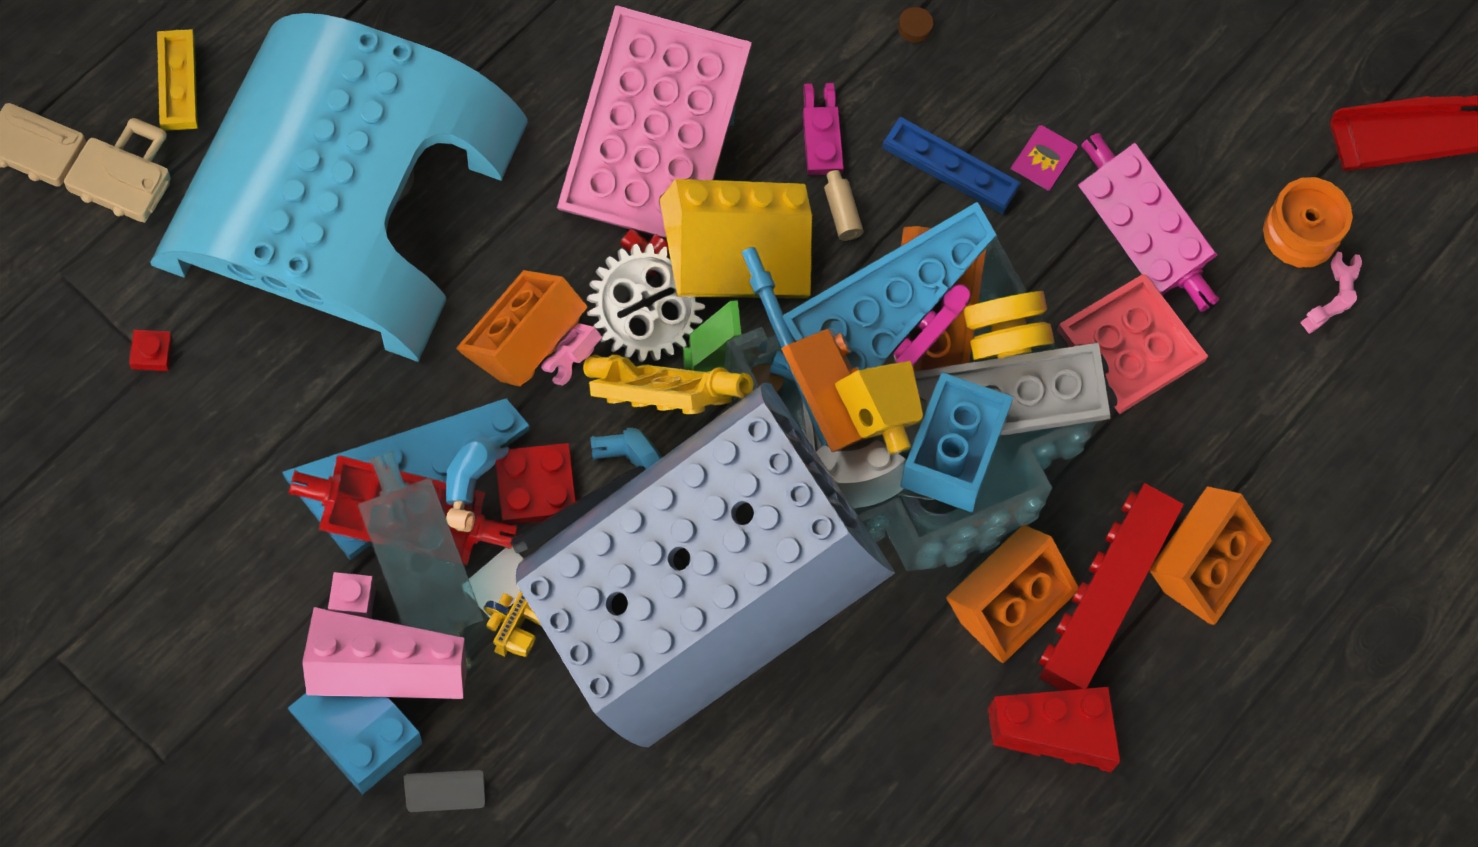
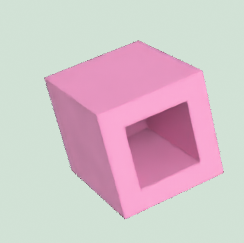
[328,572,376,619]

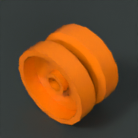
[1263,177,1353,268]

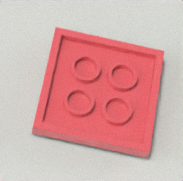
[1057,273,1208,414]

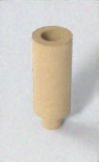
[824,170,864,241]

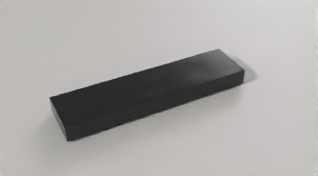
[510,465,646,554]

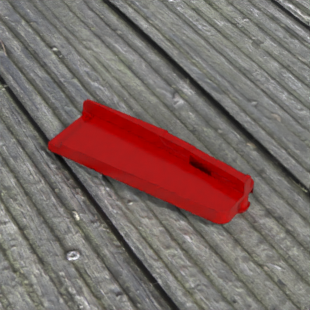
[1329,95,1478,171]

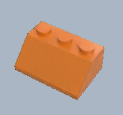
[456,270,587,387]
[781,329,868,452]
[1149,486,1272,625]
[946,525,1079,663]

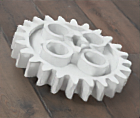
[587,243,705,362]

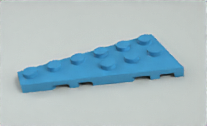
[782,202,997,370]
[282,398,529,560]

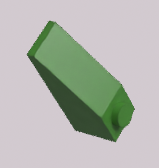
[683,300,742,373]

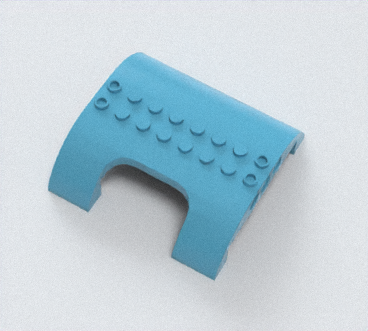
[150,13,528,362]

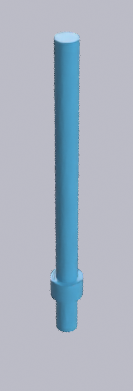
[742,247,829,447]

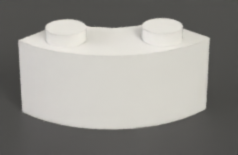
[816,440,906,508]

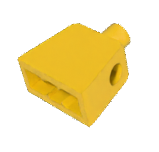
[835,361,923,455]

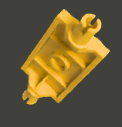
[583,355,753,414]

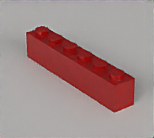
[1038,483,1184,691]

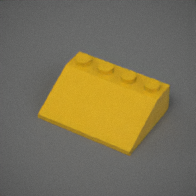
[659,179,812,298]

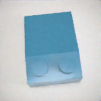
[900,372,1014,512]
[288,693,422,795]

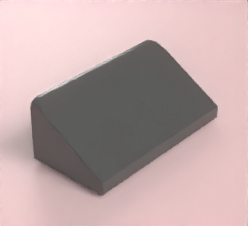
[404,770,485,812]

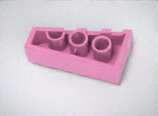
[303,607,467,699]

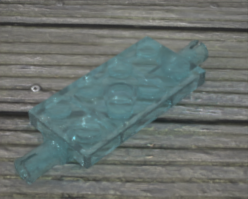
[357,450,484,669]

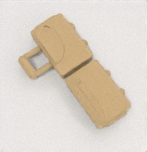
[0,103,171,223]

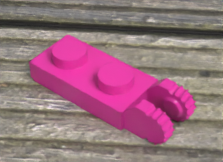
[802,83,843,175]
[893,284,971,366]

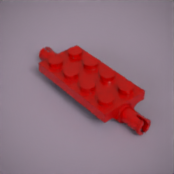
[288,455,517,566]

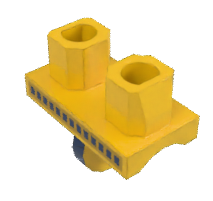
[483,591,541,657]

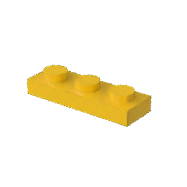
[157,29,198,131]

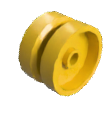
[963,291,1055,360]

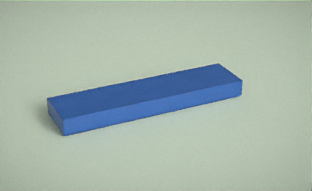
[882,117,1021,214]

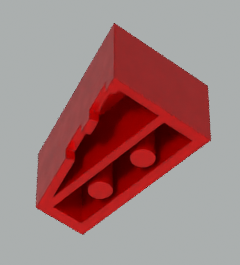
[988,687,1120,772]

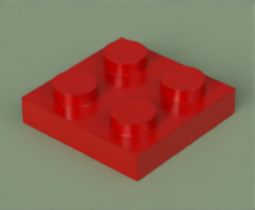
[496,443,575,525]

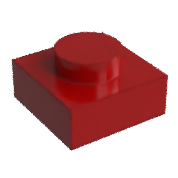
[129,330,173,371]

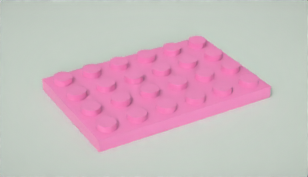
[557,6,752,240]

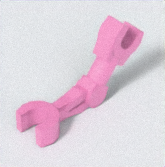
[1301,252,1362,334]

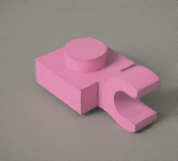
[541,323,602,386]

